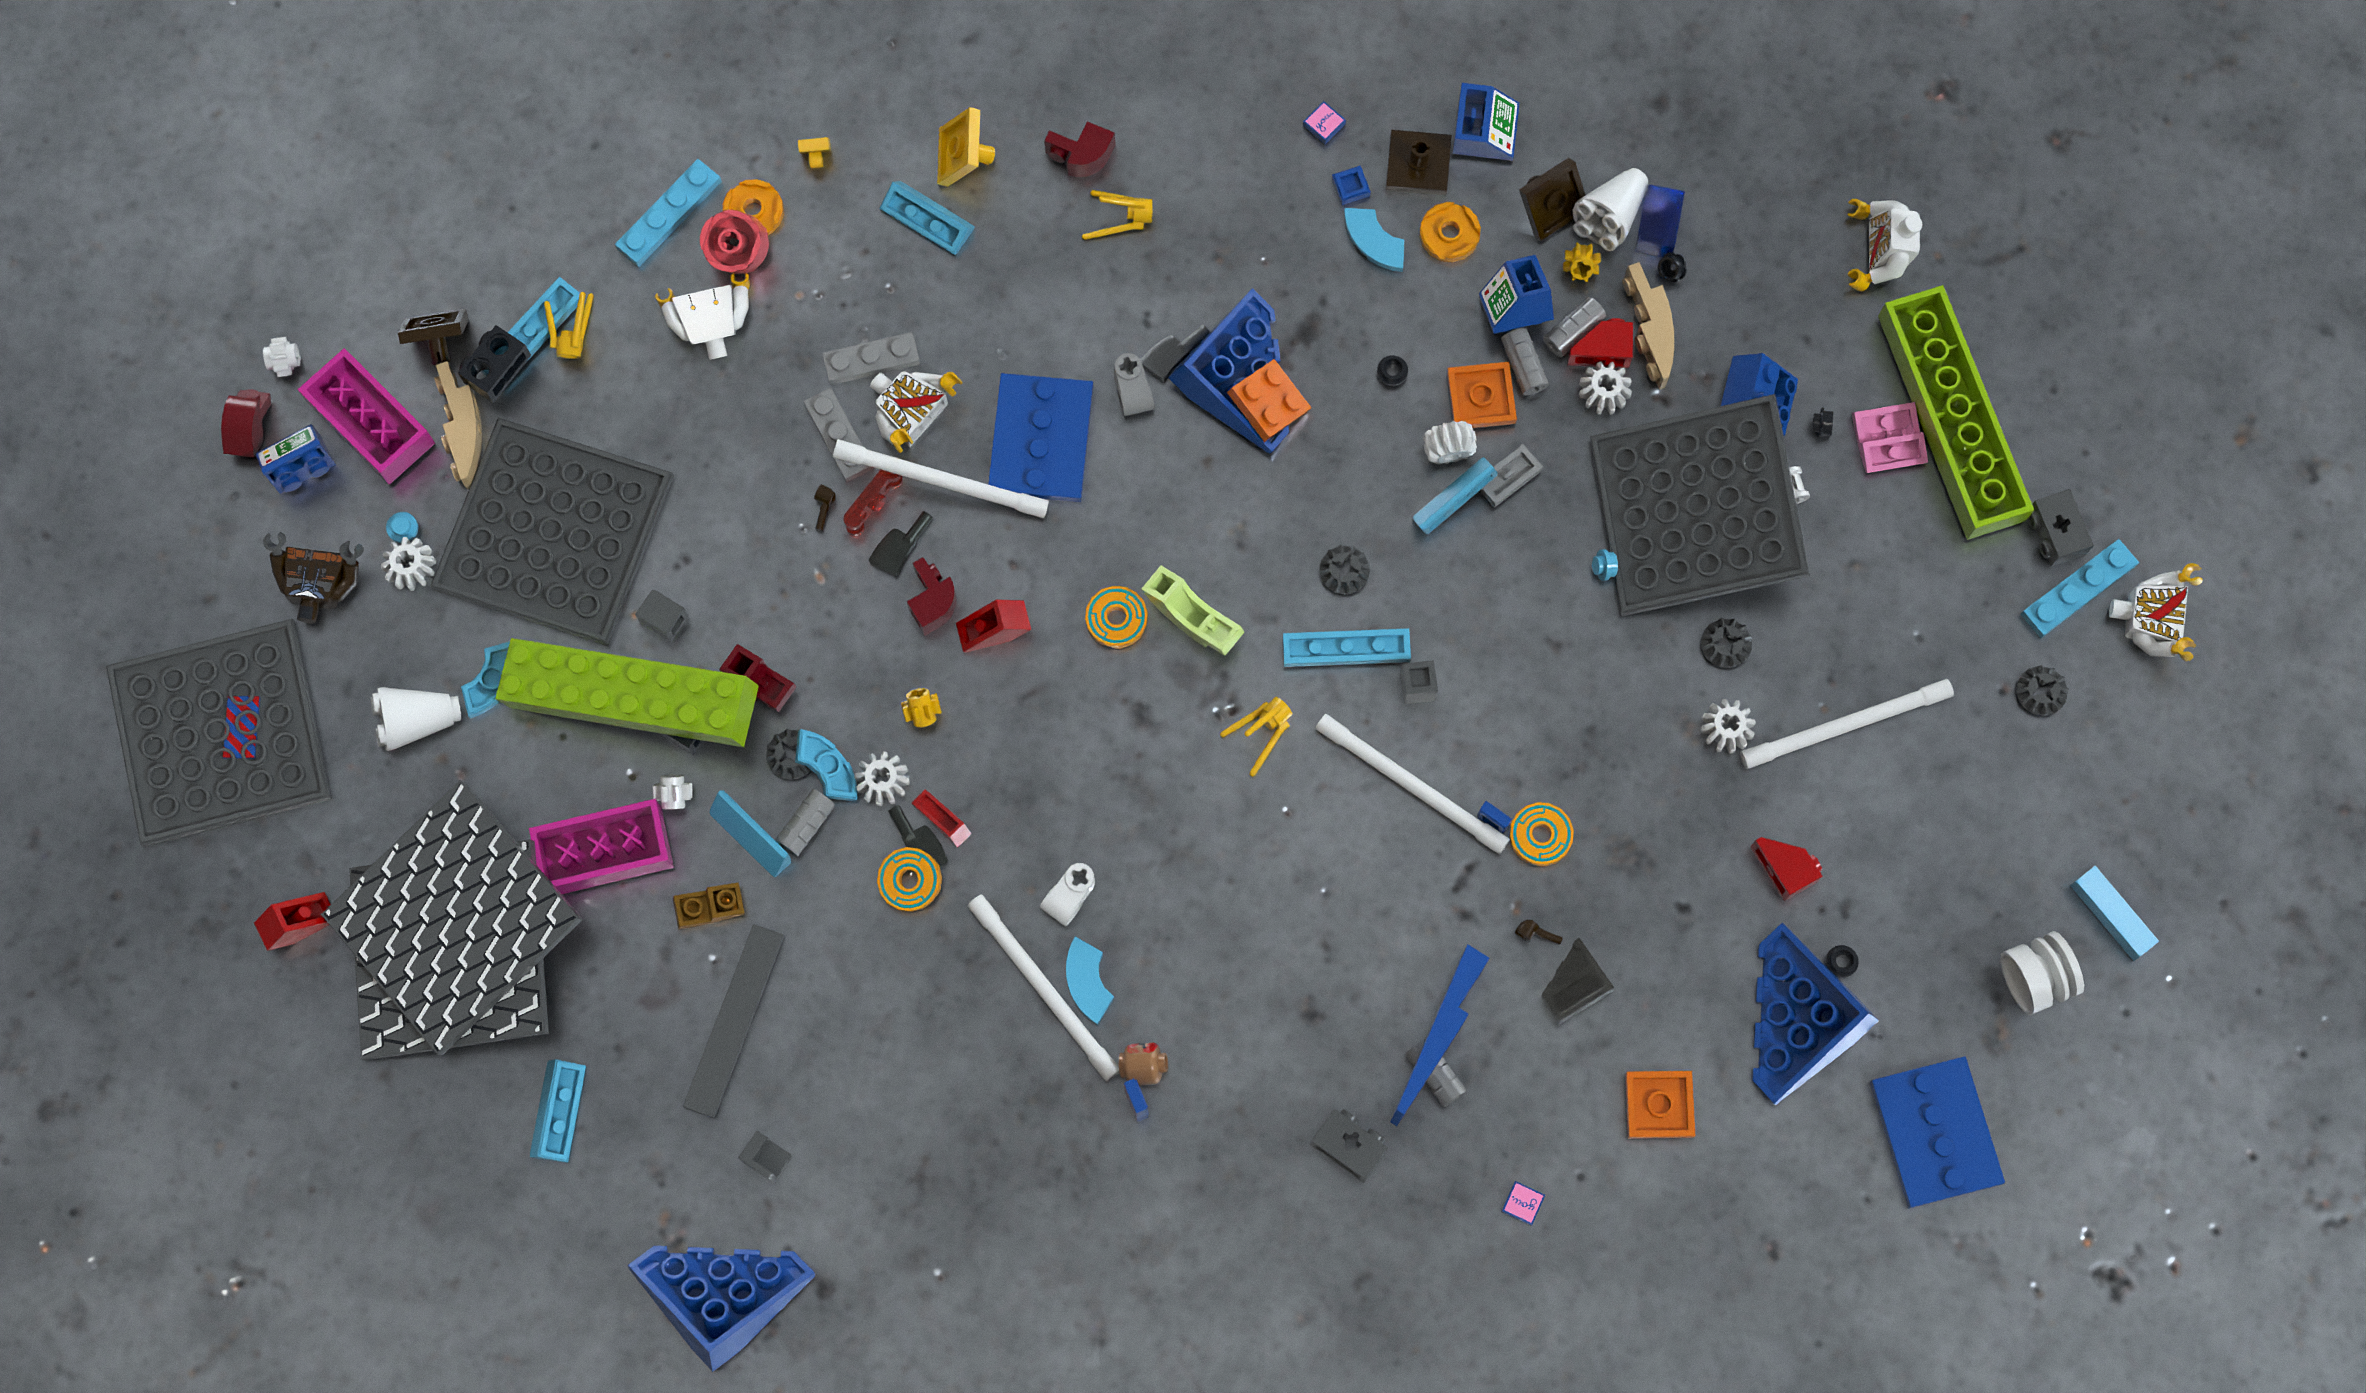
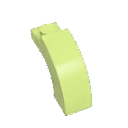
[1141,565,1245,656]

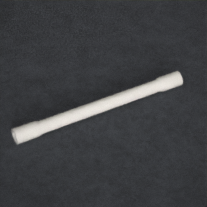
[832,439,1049,519]
[1740,679,1954,769]
[1315,714,1510,855]
[967,894,1120,1082]

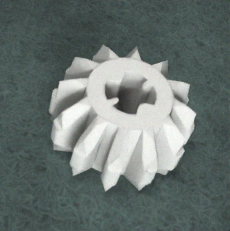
[1579,361,1632,415]
[1423,421,1477,465]
[381,537,436,591]
[1700,699,1756,754]
[855,751,910,807]

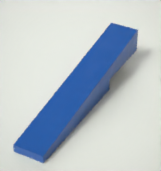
[1390,944,1490,1126]

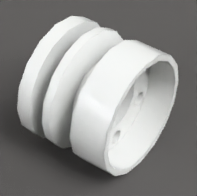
[2000,931,2084,1015]

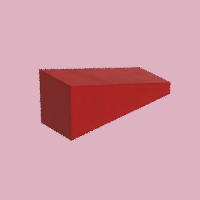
[912,789,971,848]

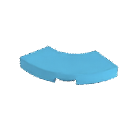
[1344,208,1404,272]
[461,641,510,719]
[795,729,858,802]
[1066,936,1114,1026]

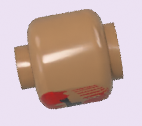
[1119,1042,1168,1086]

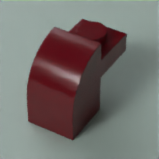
[1044,121,1116,177]
[221,389,271,457]
[906,557,957,636]
[719,644,797,713]

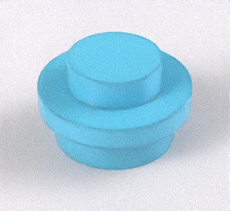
[386,512,418,543]
[1592,549,1618,581]

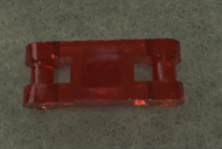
[843,469,903,537]

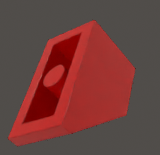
[1567,318,1633,368]
[956,599,1032,652]
[1751,837,1823,902]
[254,892,331,951]

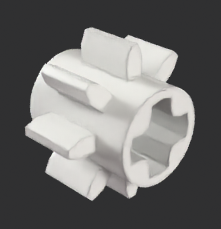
[263,337,300,377]
[652,774,693,809]

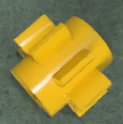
[1563,242,1601,282]
[901,688,942,727]

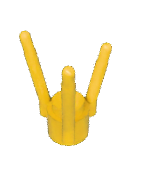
[1082,190,1153,240]
[544,292,594,359]
[1220,697,1293,777]

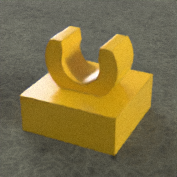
[798,137,831,168]

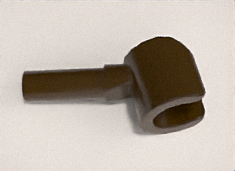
[814,484,836,531]
[1515,920,1563,945]

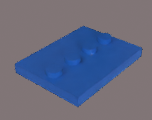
[988,373,1093,502]
[1870,1056,2005,1209]

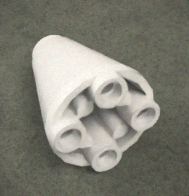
[1573,168,1648,251]
[370,687,461,751]

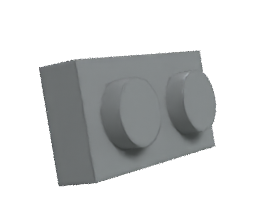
[1480,444,1543,508]

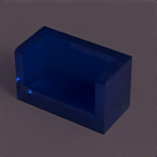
[1635,185,1685,257]

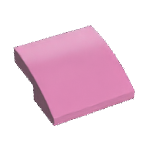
[1851,402,1928,473]

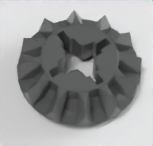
[1320,544,1370,594]
[1701,618,1752,668]
[2016,665,2069,716]
[766,729,811,780]

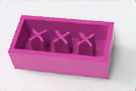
[297,348,435,485]
[529,798,674,894]

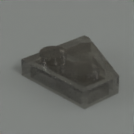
[1541,938,1614,1025]

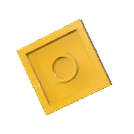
[937,107,995,187]

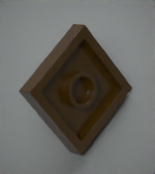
[1386,130,1452,196]
[1519,157,1586,241]
[397,309,469,365]

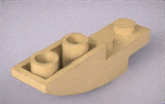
[1622,262,1674,390]
[434,361,482,490]

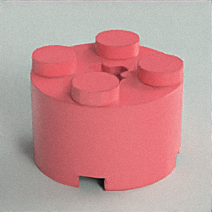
[700,210,769,274]

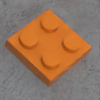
[1227,359,1312,442]
[1447,362,1517,428]
[1625,1071,1695,1139]

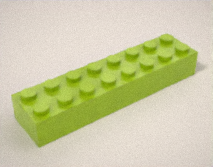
[1878,285,2034,540]
[495,638,759,747]

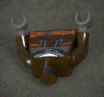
[263,532,364,624]

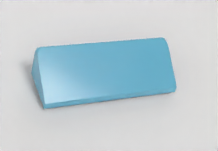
[879,181,975,255]
[1413,457,1498,534]
[709,790,791,877]
[2070,866,2159,961]
[530,1059,586,1163]

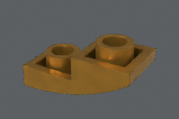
[673,882,744,930]

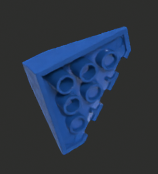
[1168,288,1289,454]
[1753,922,1879,1105]
[628,1246,815,1372]

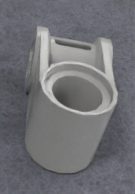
[1114,353,1155,417]

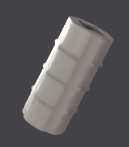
[1543,297,1607,358]
[1501,328,1549,395]
[775,789,835,857]
[1405,1039,1467,1108]

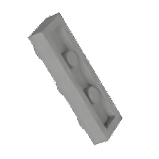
[822,332,920,385]
[803,387,874,483]

